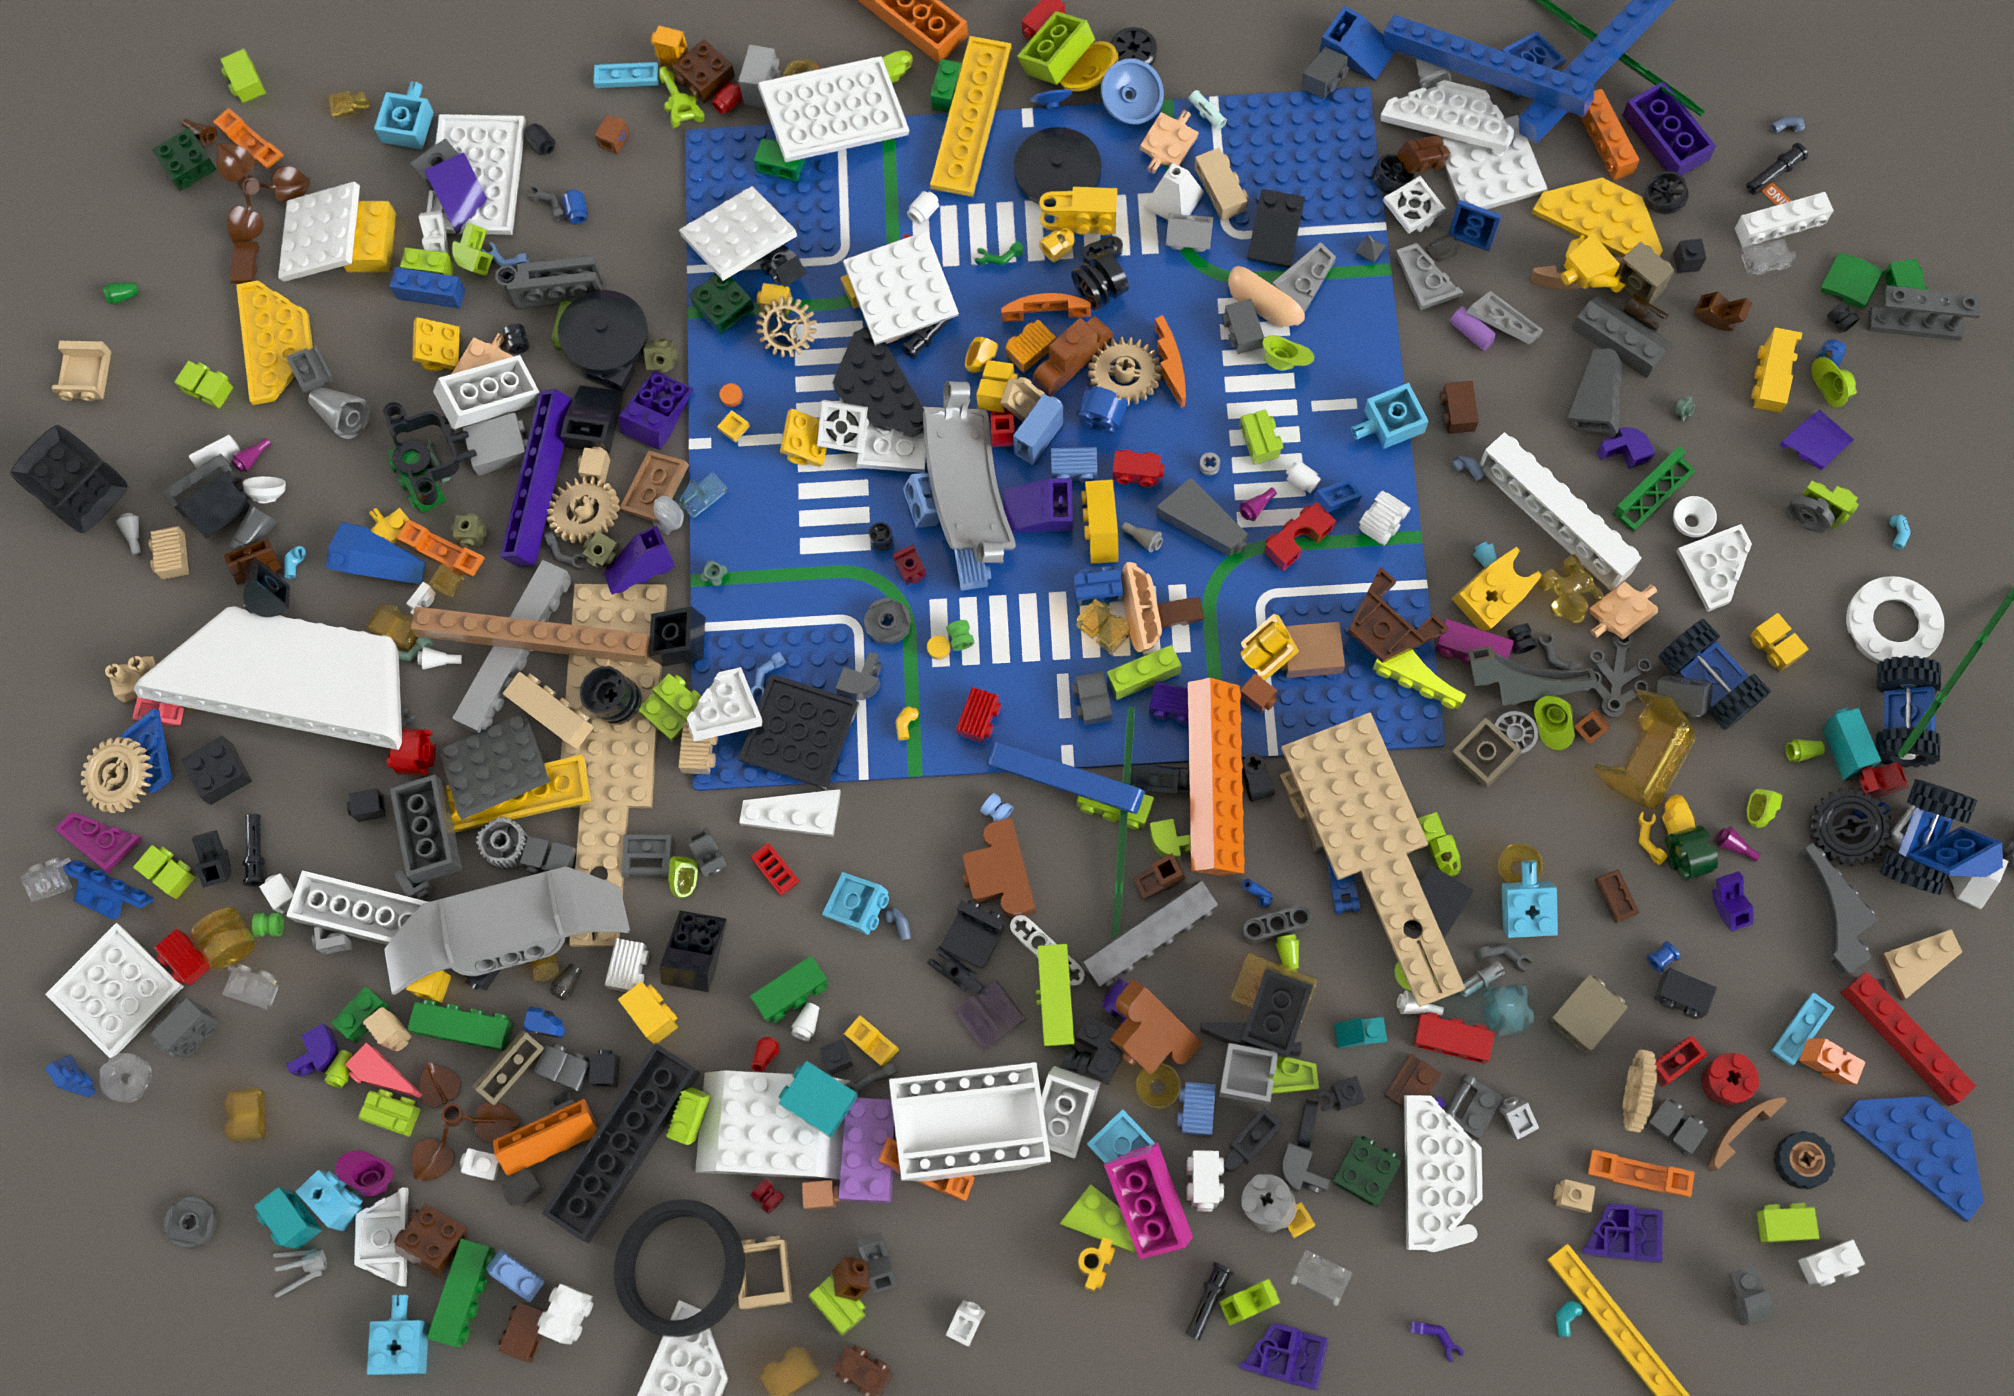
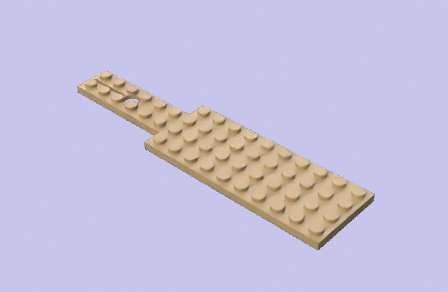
[560,584,667,947]

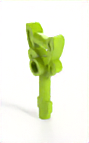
[659,66,704,128]

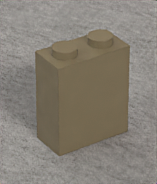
[1548,974,1628,1055]

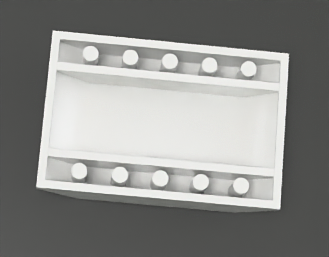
[889,1062,1051,1182]
[695,1071,851,1180]

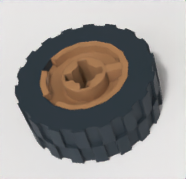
[1774,1131,1836,1189]

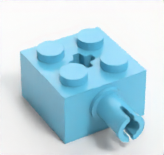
[374,81,434,150]
[1351,383,1429,449]
[1501,860,1558,938]
[295,1170,365,1231]
[367,1295,429,1375]

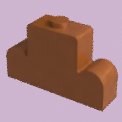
[1033,317,1113,397]
[962,818,1036,919]
[1111,979,1203,1074]

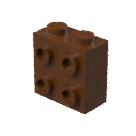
[672,39,735,103]
[394,1203,467,1278]
[832,1345,894,1396]

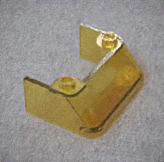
[1594,689,1696,809]

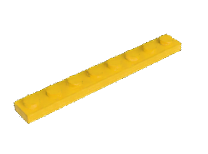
[1547,1244,1690,1396]

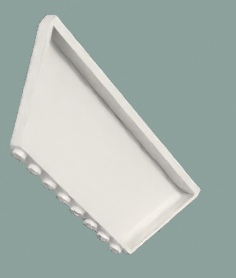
[134,606,402,750]

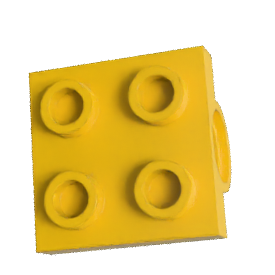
[412,317,460,371]
[780,408,829,467]
[1241,614,1299,680]
[1079,1237,1115,1293]

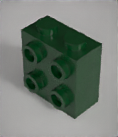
[151,128,217,191]
[689,273,754,335]
[1331,1136,1402,1208]

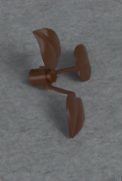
[216,143,310,243]
[411,1063,519,1181]

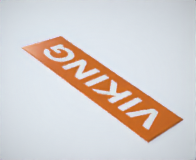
[1761,182,1792,206]

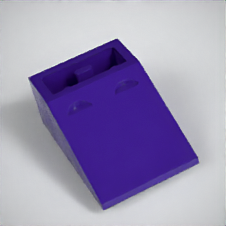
[619,371,693,450]
[1003,478,1073,533]
[604,525,675,595]

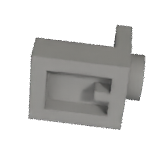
[312,926,352,955]
[1498,1096,1539,1140]

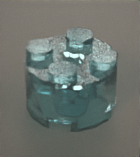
[1484,984,1534,1037]

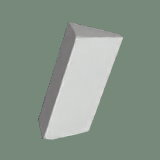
[189,435,241,468]

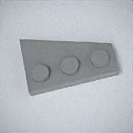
[1272,242,1336,313]
[1395,243,1463,310]
[1467,291,1543,345]

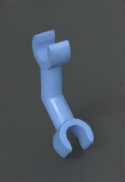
[482,242,529,267]
[751,652,786,699]

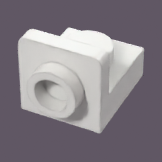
[406,582,436,615]
[460,1148,500,1181]
[946,1300,985,1347]

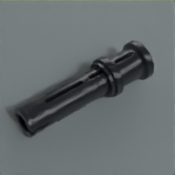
[1746,143,1808,195]
[901,309,959,360]
[243,814,265,887]
[1185,1262,1235,1341]

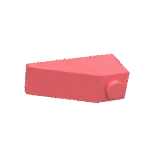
[345,1043,423,1098]

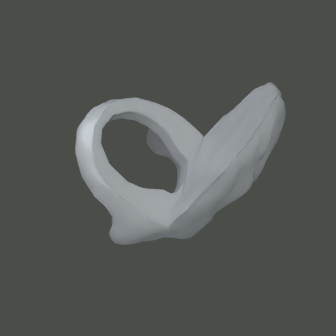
[1416,59,1452,89]
[653,496,684,535]

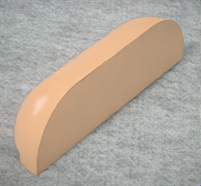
[1228,266,1305,328]
[1121,562,1162,652]

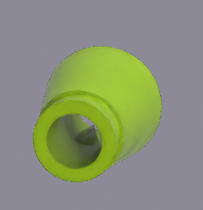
[1785,739,1825,763]
[1275,934,1299,971]
[324,1050,354,1088]

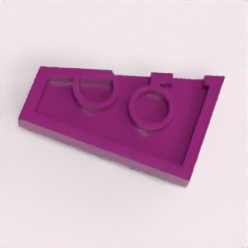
[54,812,142,873]

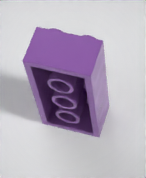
[839,1098,896,1204]

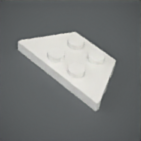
[354,1187,409,1286]

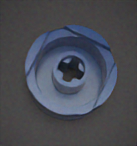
[1076,386,1128,434]

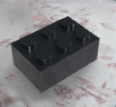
[1241,967,1314,1057]

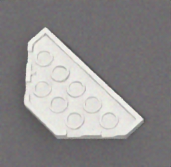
[1381,80,1514,152]
[1404,1095,1482,1250]
[637,1300,728,1396]

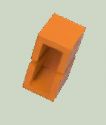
[1799,1039,1865,1085]

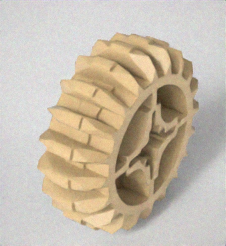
[756,296,817,357]

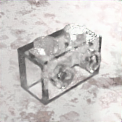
[1291,1250,1352,1306]

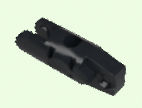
[927,946,985,995]

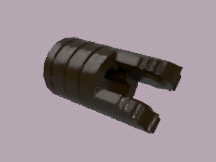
[1623,294,1669,332]

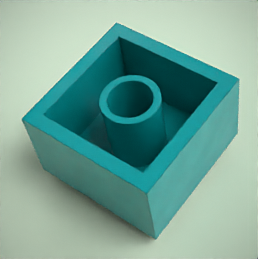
[254,1187,323,1250]

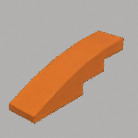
[1154,315,1186,408]

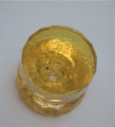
[191,907,257,970]

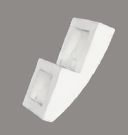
[419,211,449,255]

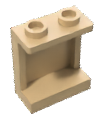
[51,341,111,401]

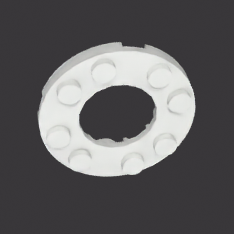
[1846,576,1944,664]

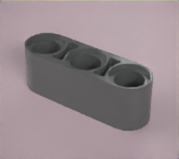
[1242,906,1312,945]

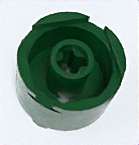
[1665,825,1718,881]

